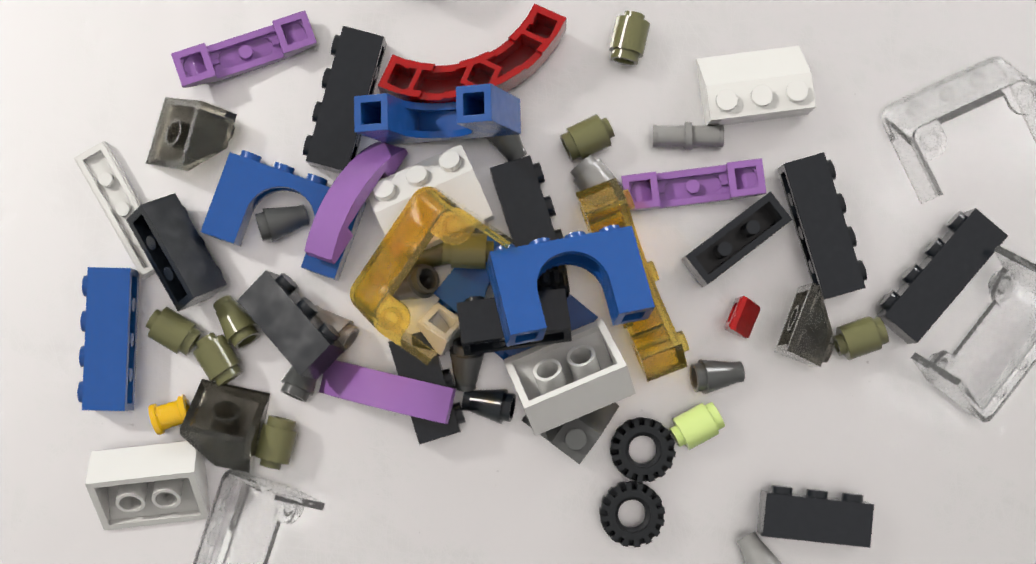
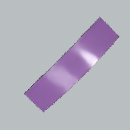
[171,10,317,88]
[304,141,408,264]
[621,158,766,211]
[319,360,456,424]

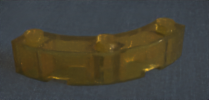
[576,178,689,382]

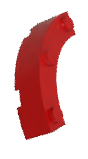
[378,3,567,103]

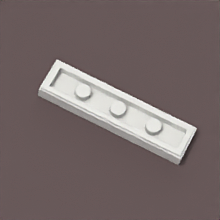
[74,141,156,279]

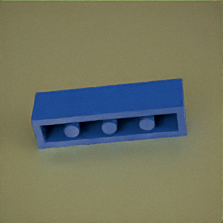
[77,267,139,411]

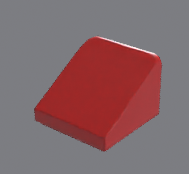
[724,296,760,338]

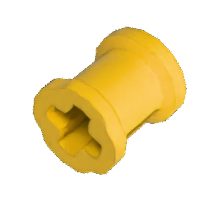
[148,394,194,435]

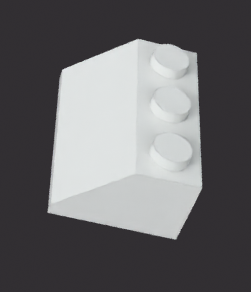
[696,46,816,126]
[368,144,495,263]
[503,318,636,436]
[85,440,210,530]

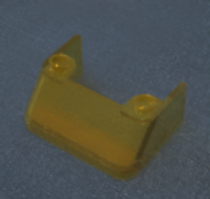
[350,187,514,365]

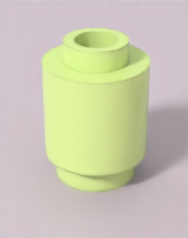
[669,402,725,450]

